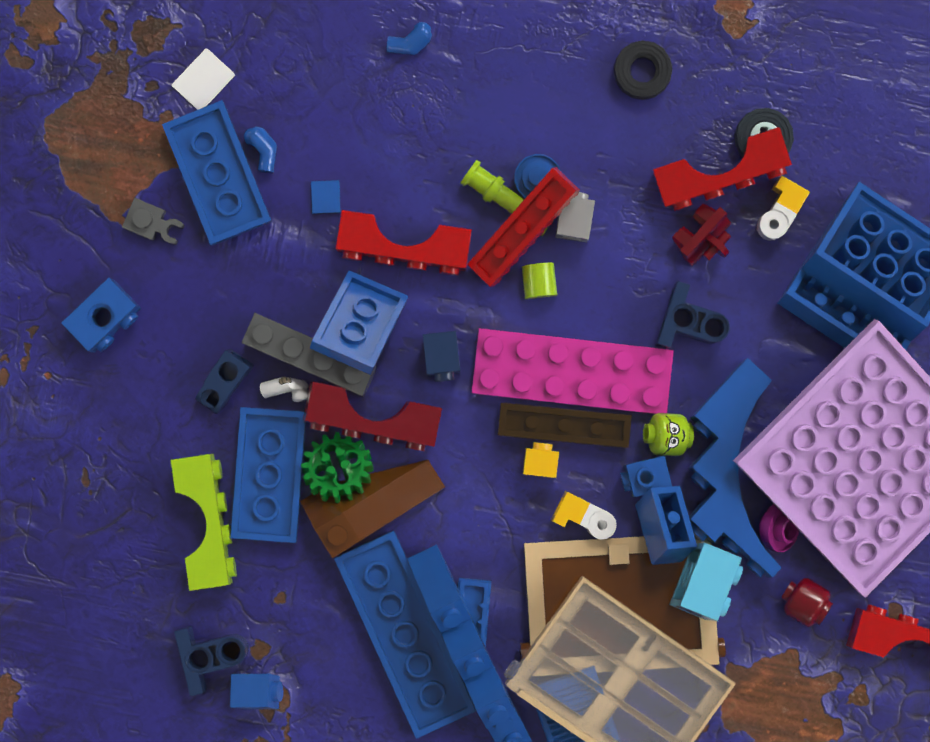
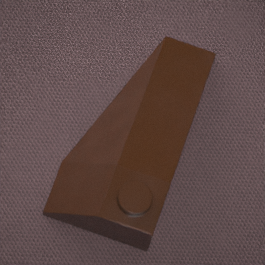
[300,460,445,558]

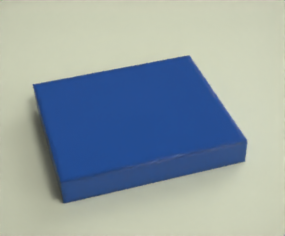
[311,180,341,214]

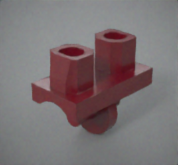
[672,204,731,266]

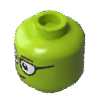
[643,413,694,456]

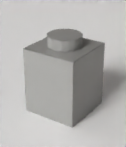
[555,192,595,243]

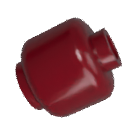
[781,578,833,627]

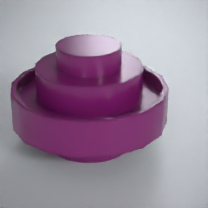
[759,504,799,552]

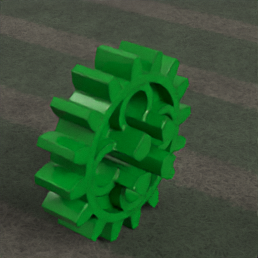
[301,432,374,503]

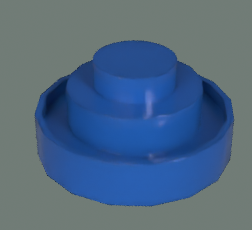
[514,154,561,199]

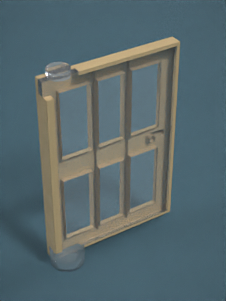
[504,576,736,742]

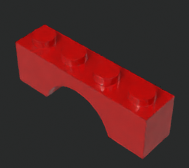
[653,127,792,211]
[336,210,472,276]
[846,604,930,657]

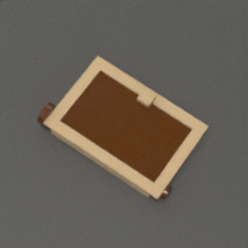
[520,536,726,676]

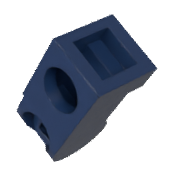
[195,349,255,414]

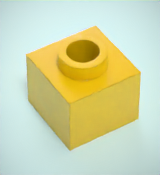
[523,442,559,478]

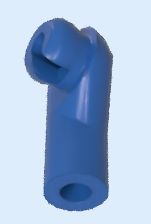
[387,22,432,55]
[244,126,277,173]

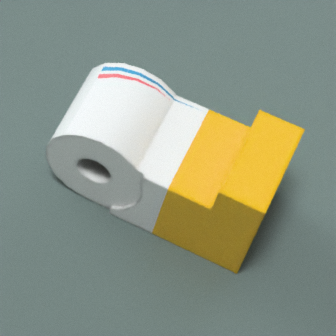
[757,176,810,240]
[551,491,617,540]

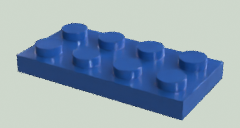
[162,100,272,246]
[231,407,306,543]

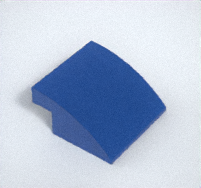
[777,182,930,350]

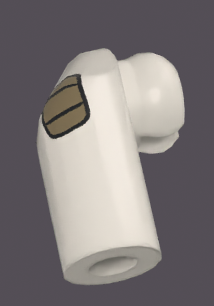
[260,377,309,402]

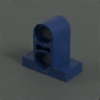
[655,281,730,349]
[174,626,249,696]

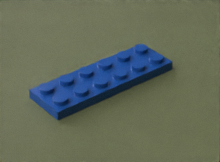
[334,531,476,739]

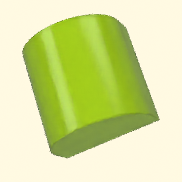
[521,262,558,300]

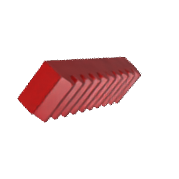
[467,167,580,287]

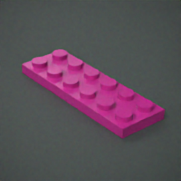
[472,328,674,414]

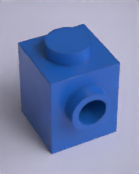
[620,456,672,497]
[230,673,284,710]

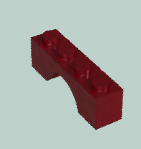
[303,382,442,452]

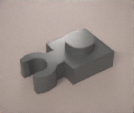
[122,197,185,245]

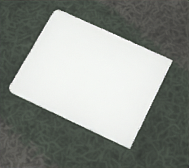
[171,49,235,110]

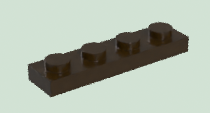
[498,403,632,448]

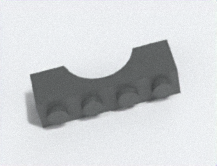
[241,313,377,397]

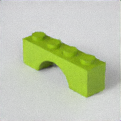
[171,454,237,591]

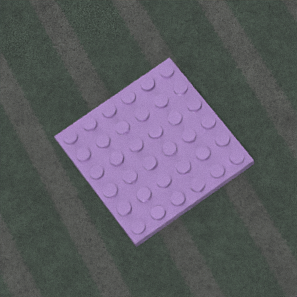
[733,319,930,598]

